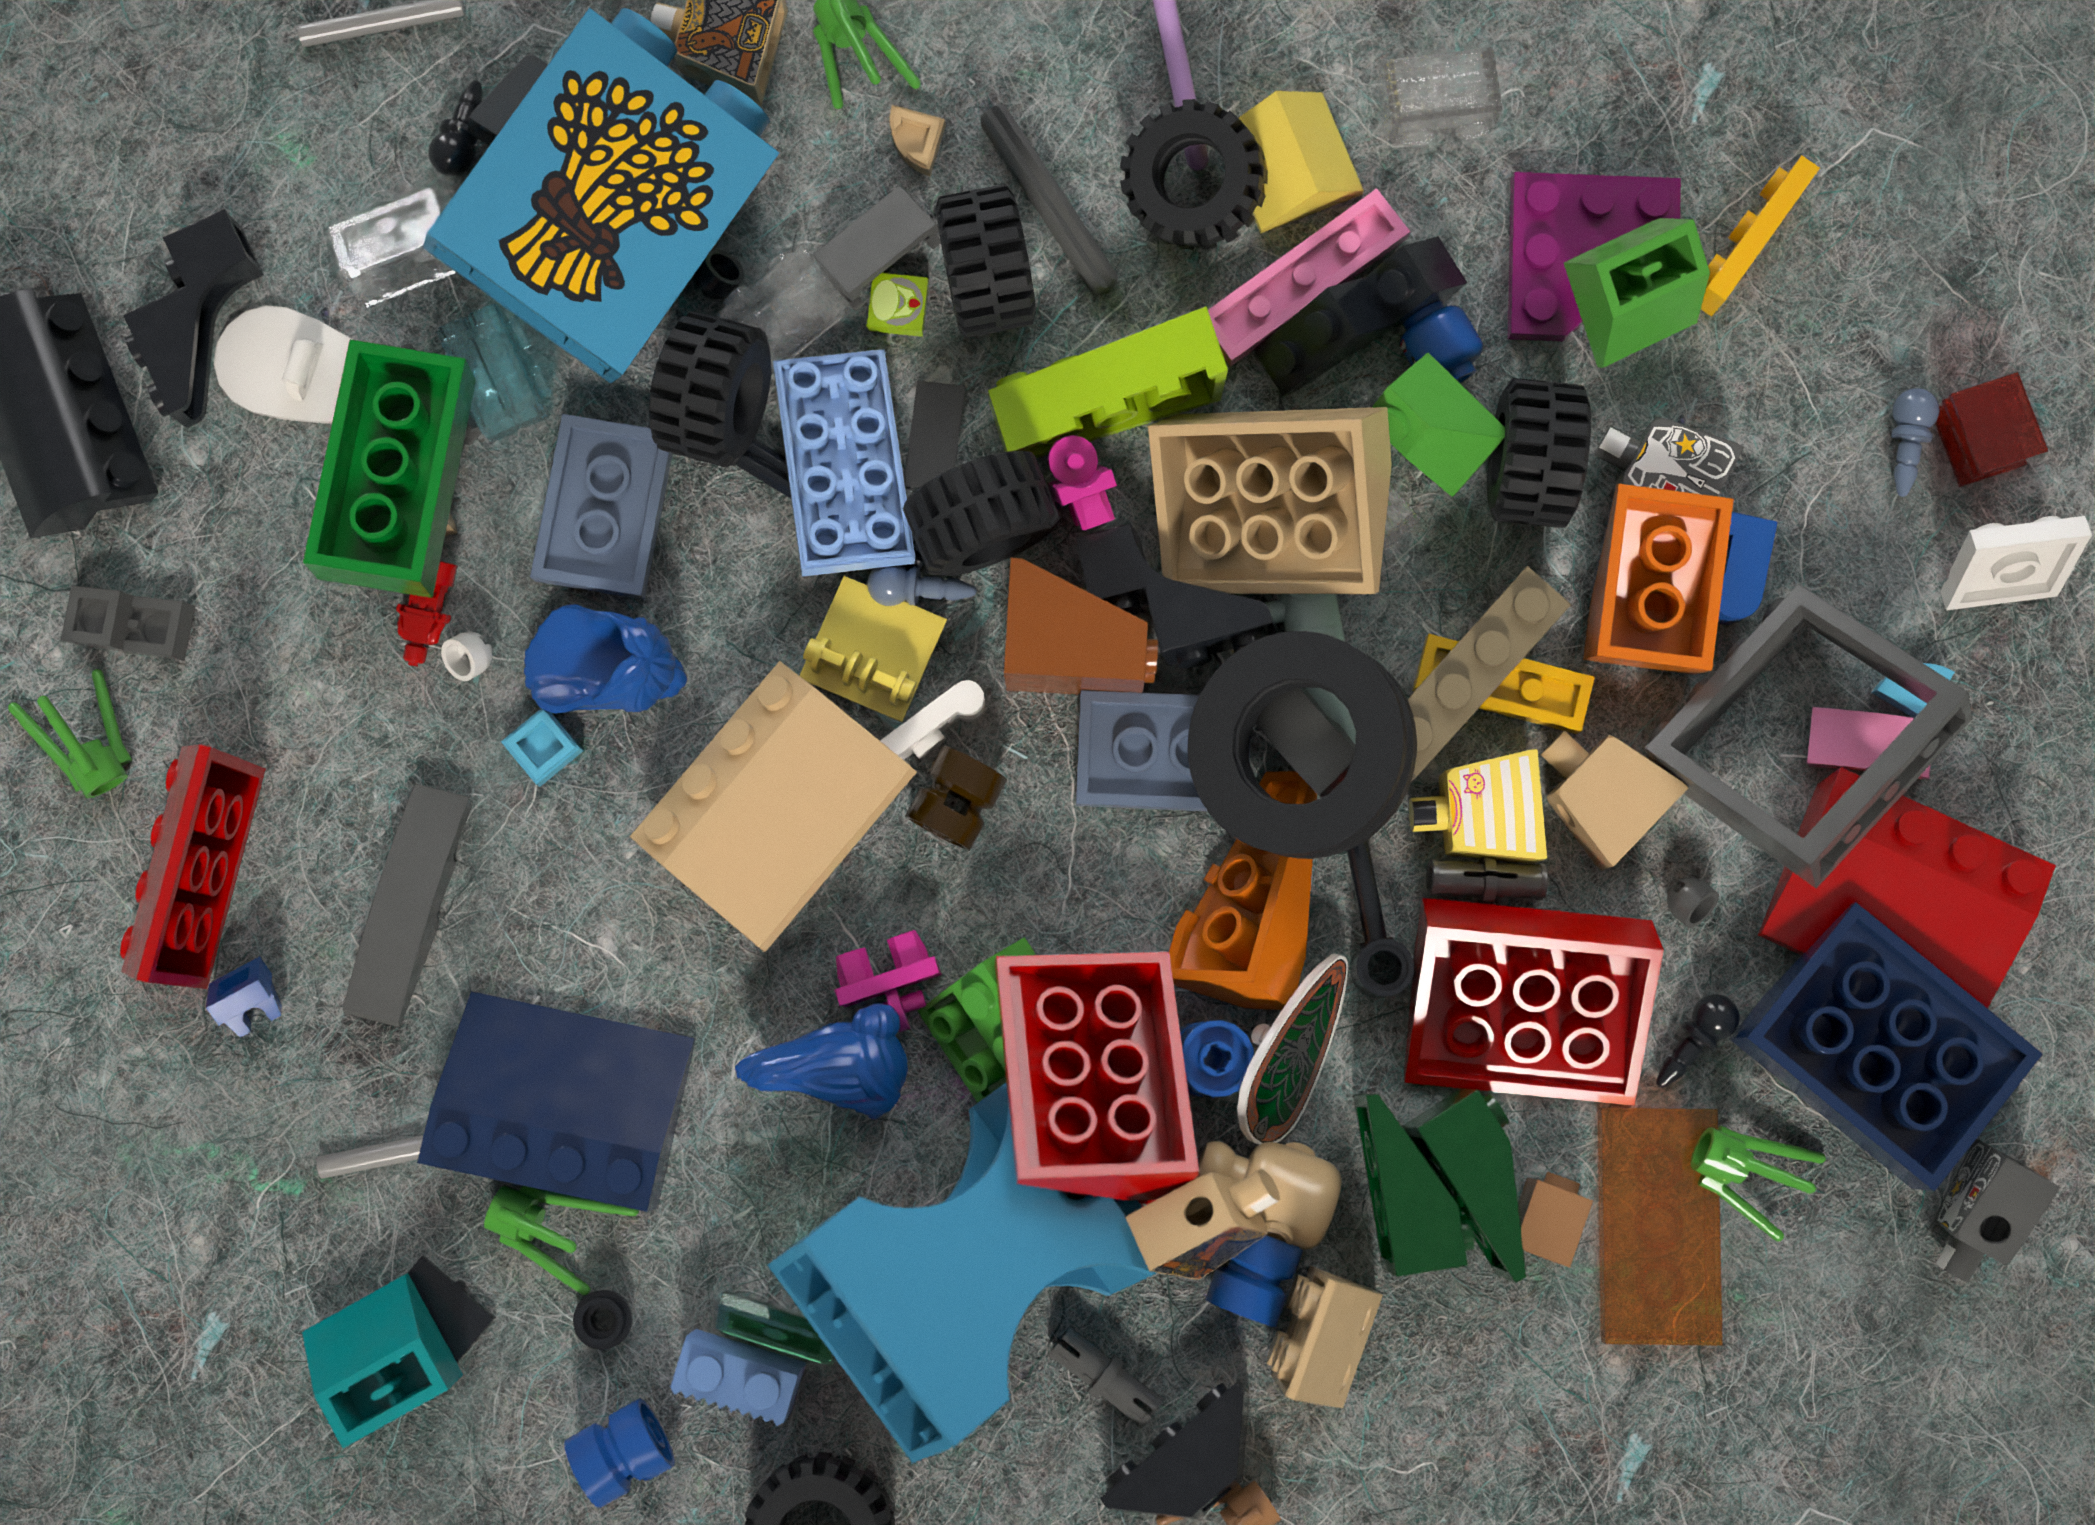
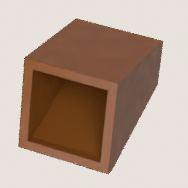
[1004,558,1158,695]

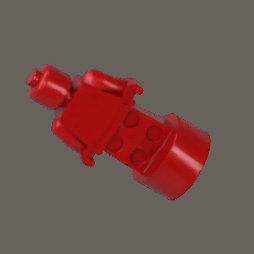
[396,561,458,667]

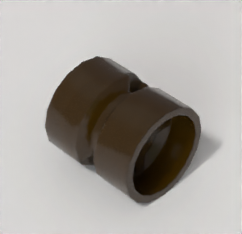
[905,745,1007,851]

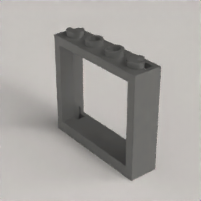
[1645,584,1972,889]

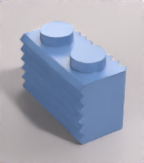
[670,1329,806,1426]

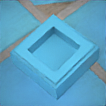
[501,709,584,787]

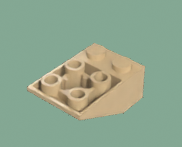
[1266,1265,1383,1408]

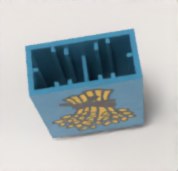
[423,7,779,384]

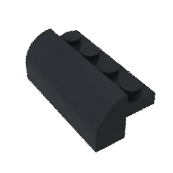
[0,288,158,538]

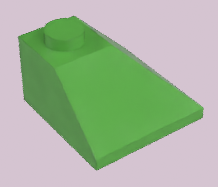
[1372,352,1505,497]

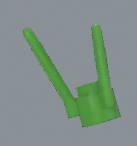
[813,0,921,109]
[8,669,132,798]
[1691,1125,1826,1241]
[484,1185,639,1296]

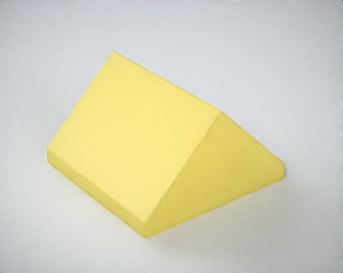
[1239,91,1364,233]

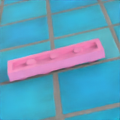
[1208,188,1411,367]

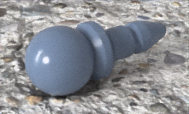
[1891,388,1940,497]
[867,565,977,606]

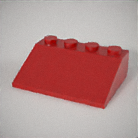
[120,744,266,989]
[1758,767,2056,1009]
[1404,898,1664,1106]
[995,952,1199,1201]

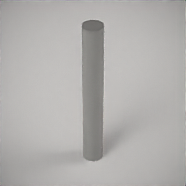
[297,0,465,47]
[316,1135,423,1179]

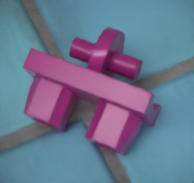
[1047,435,1117,531]
[834,930,942,1033]

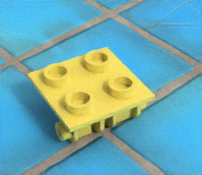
[799,576,947,722]

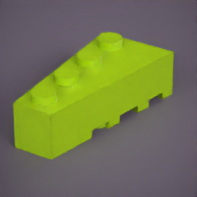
[988,306,1228,458]

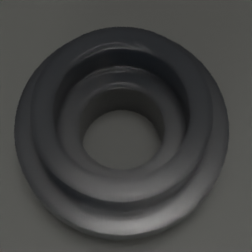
[573,1290,633,1350]

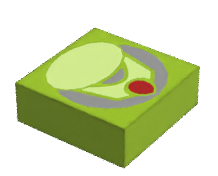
[867,273,929,337]

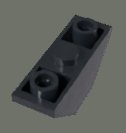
[1099,1382,1250,1520]

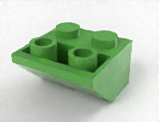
[1564,218,1710,368]
[917,937,1036,1103]

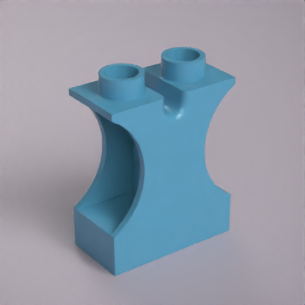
[768,1082,1157,1463]

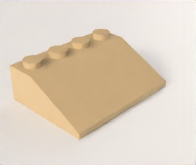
[1148,407,1392,594]
[630,661,917,952]

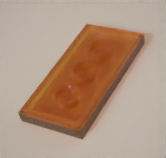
[1597,1108,1723,1346]

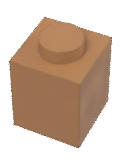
[1518,1172,1593,1268]

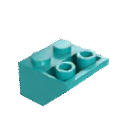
[302,1273,463,1448]

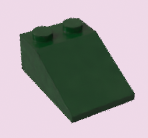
[1402,1089,1526,1283]
[1353,1094,1474,1277]

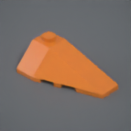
[1169,771,1317,1010]

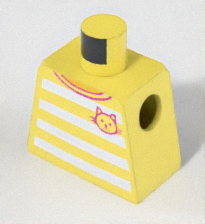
[1409,749,1547,864]

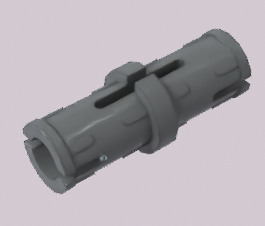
[1426,857,1548,903]
[1048,1325,1163,1429]

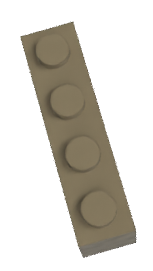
[1407,566,1572,781]

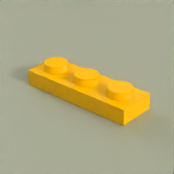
[1701,155,1820,317]
[1412,634,1595,734]

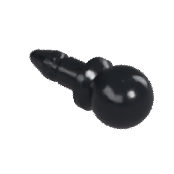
[428,80,482,176]
[1656,994,1740,1088]

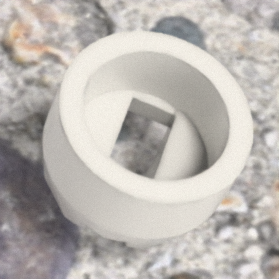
[441,631,493,681]

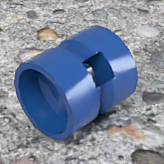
[1180,1020,1254,1097]
[1205,1235,1303,1327]
[564,1398,675,1508]

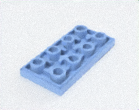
[773,349,915,577]

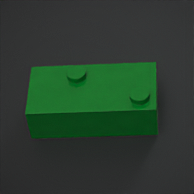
[303,339,476,598]

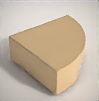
[890,105,946,177]

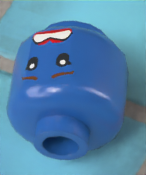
[1400,301,1483,383]

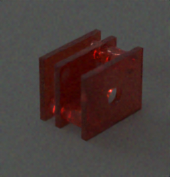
[1935,372,2048,487]

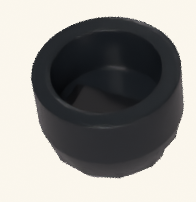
[694,249,744,300]

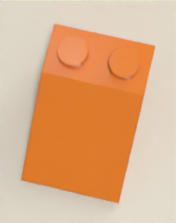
[1583,484,1734,675]

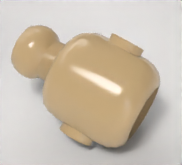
[1196,1141,1342,1250]

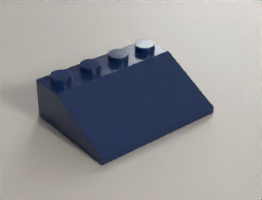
[1729,902,2043,1192]
[417,991,696,1212]

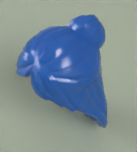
[524,604,687,713]
[735,1003,908,1120]

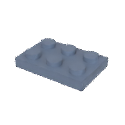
[530,414,673,600]
[1076,690,1250,812]

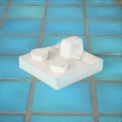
[1940,516,2092,610]

